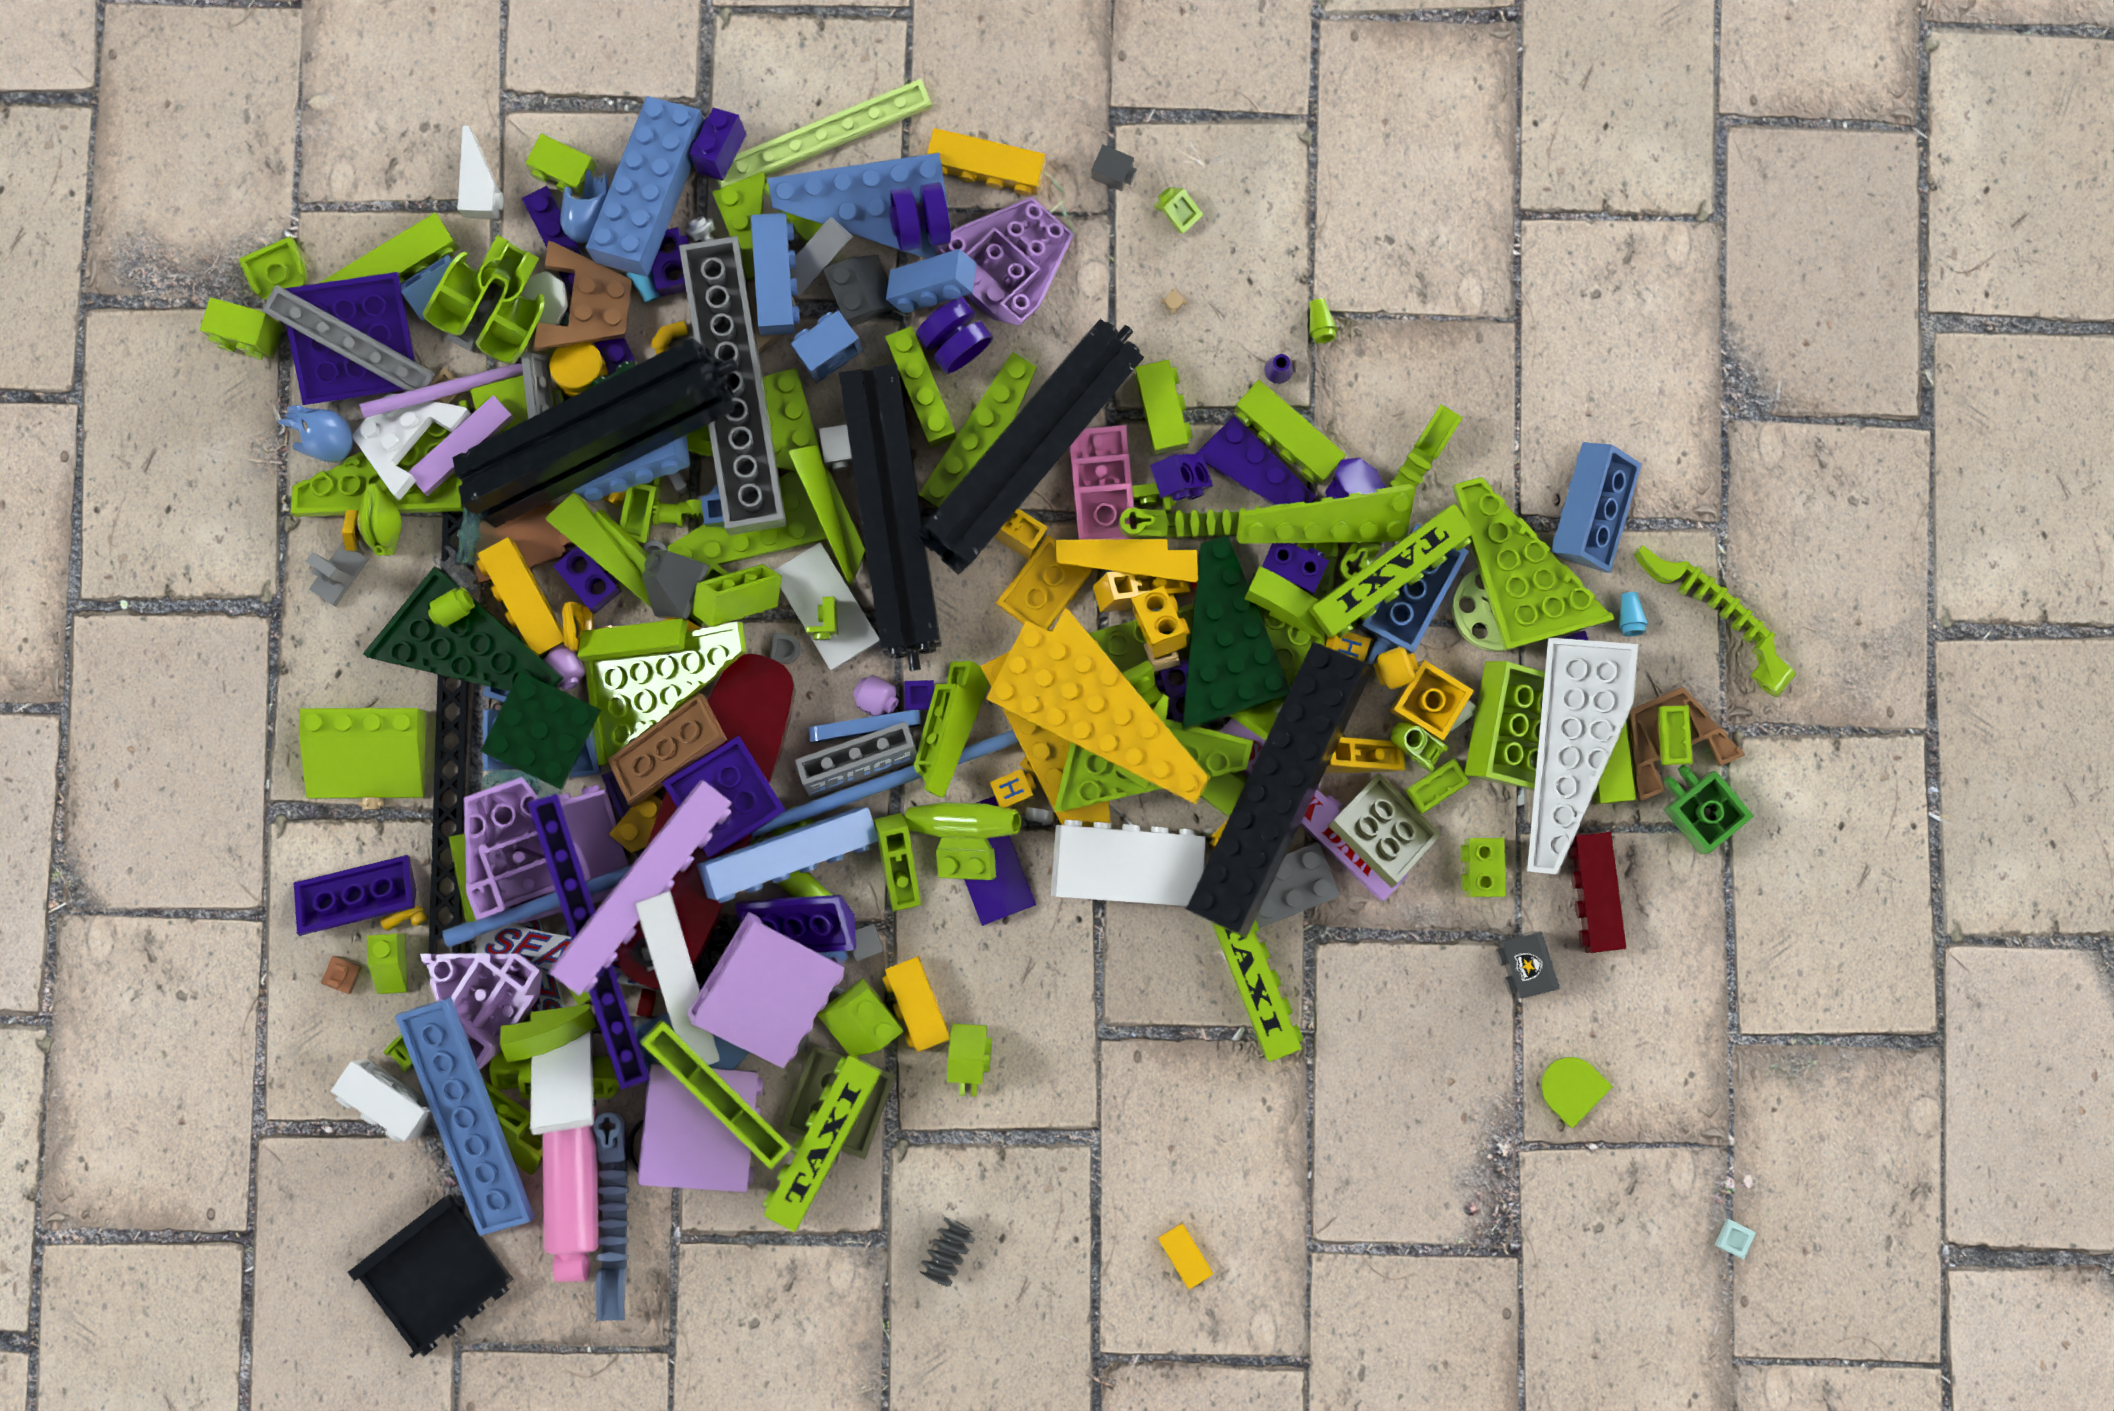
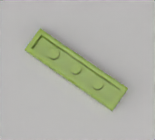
[577,618,688,661]

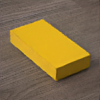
[1157,1222,1214,1290]

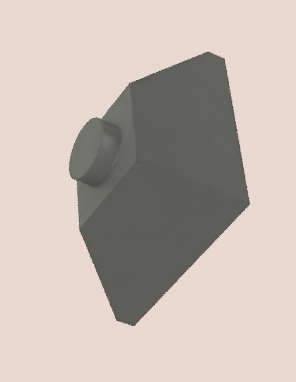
[642,550,710,620]

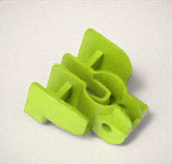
[423,235,545,364]

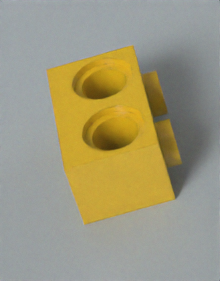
[1131,586,1190,659]

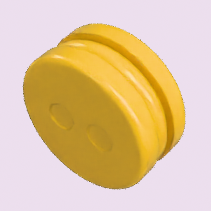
[549,342,607,397]

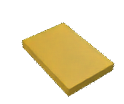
[995,535,1094,630]

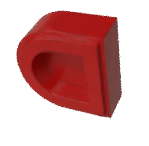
[636,988,656,1019]

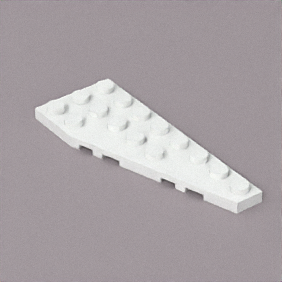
[1527,638,1639,874]

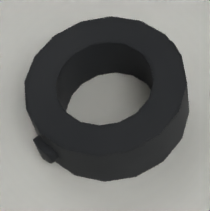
[632,937,654,967]

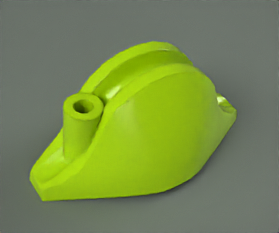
[357,483,402,556]

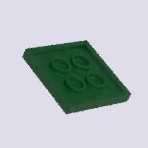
[480,671,602,790]

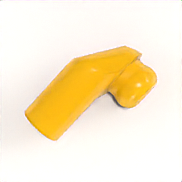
[651,320,689,355]
[380,905,427,931]

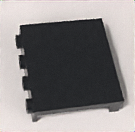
[348,1195,514,1358]

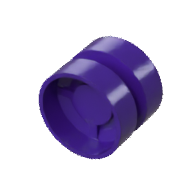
[889,182,951,252]
[915,297,994,374]

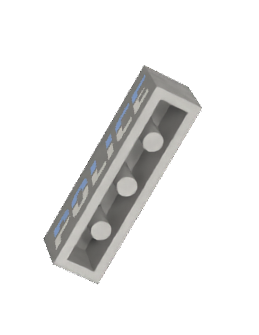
[795,721,918,798]

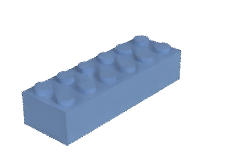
[586,96,704,277]

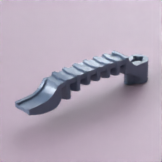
[594,1112,629,1321]

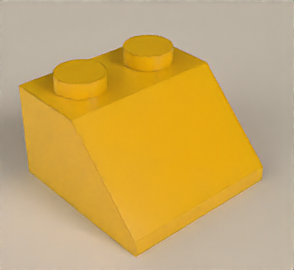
[1388,660,1474,741]

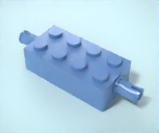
[1358,523,1469,670]

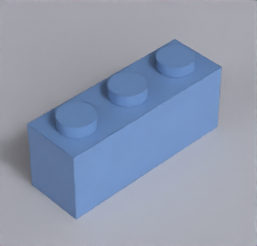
[886,249,977,313]

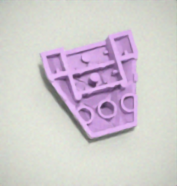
[464,777,591,920]

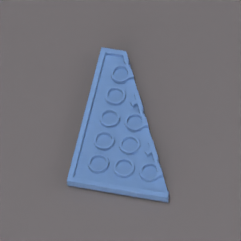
[767,153,952,259]

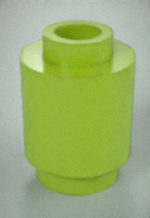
[428,587,475,627]

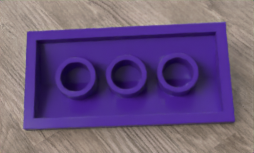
[964,796,1036,926]
[293,855,417,936]
[734,895,856,952]

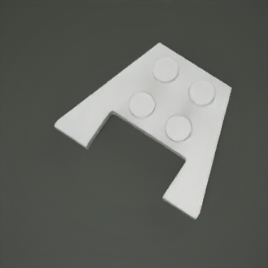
[352,393,471,501]

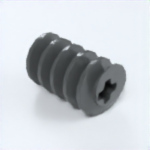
[919,1217,975,1287]

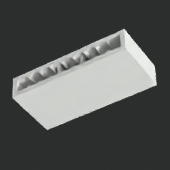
[1051,820,1206,906]

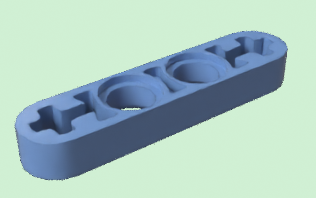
[808,710,922,743]

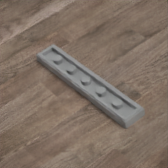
[262,285,436,391]

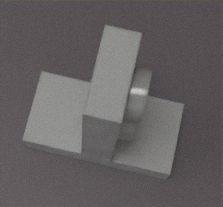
[305,542,369,607]

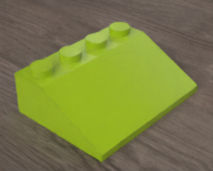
[1464,661,1545,790]
[299,708,426,798]

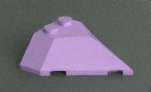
[420,954,543,1070]

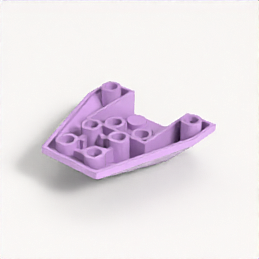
[935,197,1074,326]

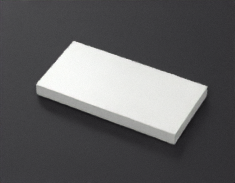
[773,543,880,671]
[531,1030,594,1135]

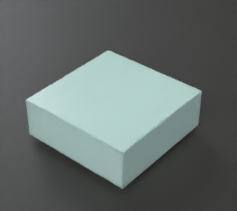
[1715,1218,1756,1259]

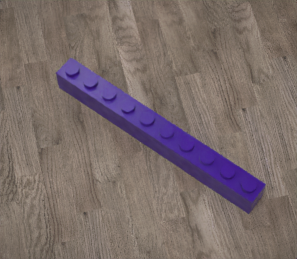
[527,793,650,1090]

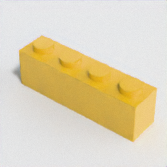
[927,128,1045,196]
[476,537,564,655]

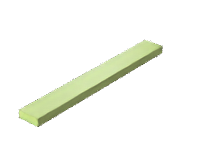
[716,79,932,188]

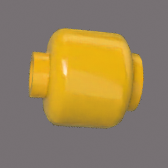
[1373,647,1420,690]

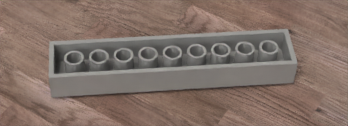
[679,236,787,536]

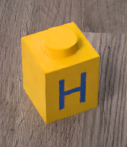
[1325,632,1371,662]
[989,768,1036,808]

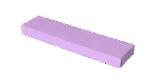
[408,395,514,496]

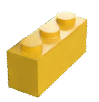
[882,956,950,1052]

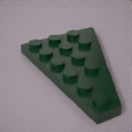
[1181,535,1290,731]
[363,566,565,691]

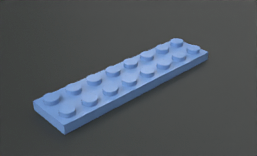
[395,997,535,1236]

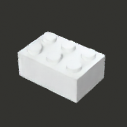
[331,1058,433,1142]

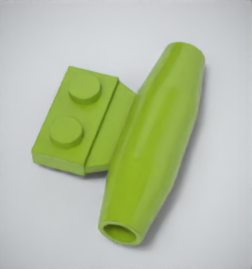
[904,802,1021,880]

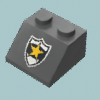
[1496,931,1560,999]

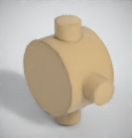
[1161,289,1186,314]
[358,797,384,810]

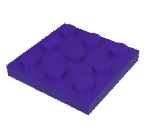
[663,736,786,859]

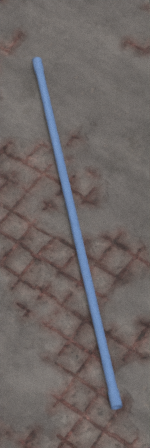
[442,730,1019,948]

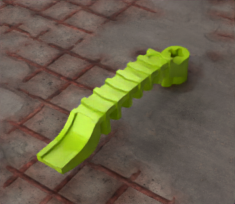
[1338,404,1463,581]
[1119,503,1307,539]
[1633,545,1796,698]

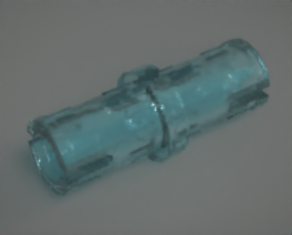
[455,507,481,566]

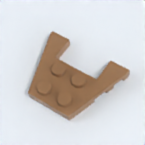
[534,241,632,351]
[1628,687,1745,801]

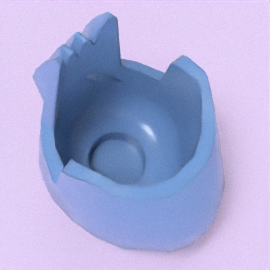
[560,170,609,243]
[278,405,353,463]

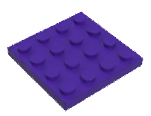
[284,272,416,405]

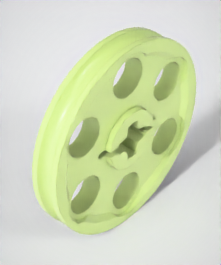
[1451,568,1505,651]

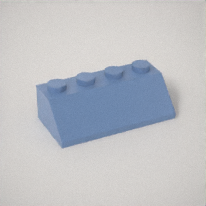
[1551,442,1642,573]

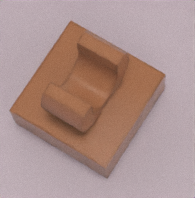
[321,956,362,994]

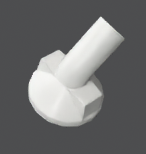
[686,216,715,242]

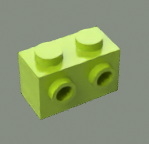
[1460,838,1506,898]

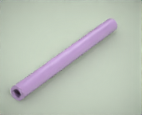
[359,362,523,418]

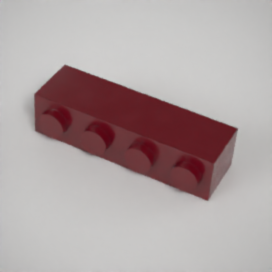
[1568,832,1627,953]

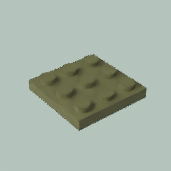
[1328,773,1441,888]
[782,1044,897,1159]

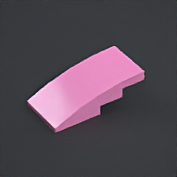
[1070,425,1137,540]

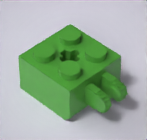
[1663,765,1754,855]

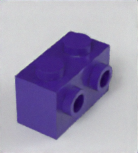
[689,107,747,181]
[1261,543,1329,595]

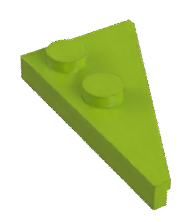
[713,171,767,283]

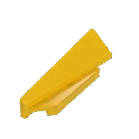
[1055,539,1198,583]

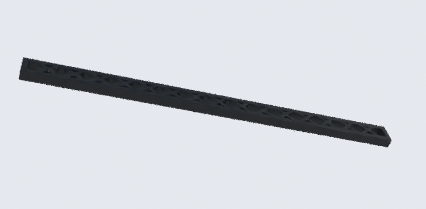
[428,509,474,954]

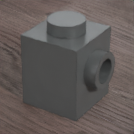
[1091,144,1137,191]

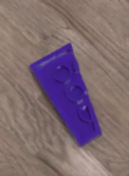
[1195,415,1316,505]

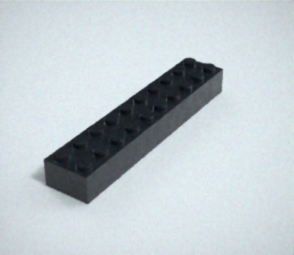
[1186,641,1372,938]

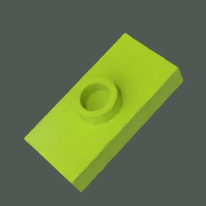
[1657,705,1693,766]
[1405,758,1470,814]

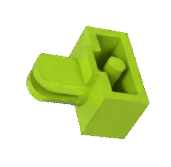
[947,1023,992,1097]

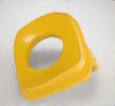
[562,602,617,652]

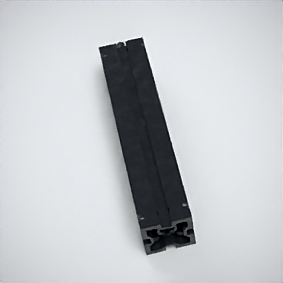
[914,319,1144,575]
[452,337,738,528]
[839,364,942,672]

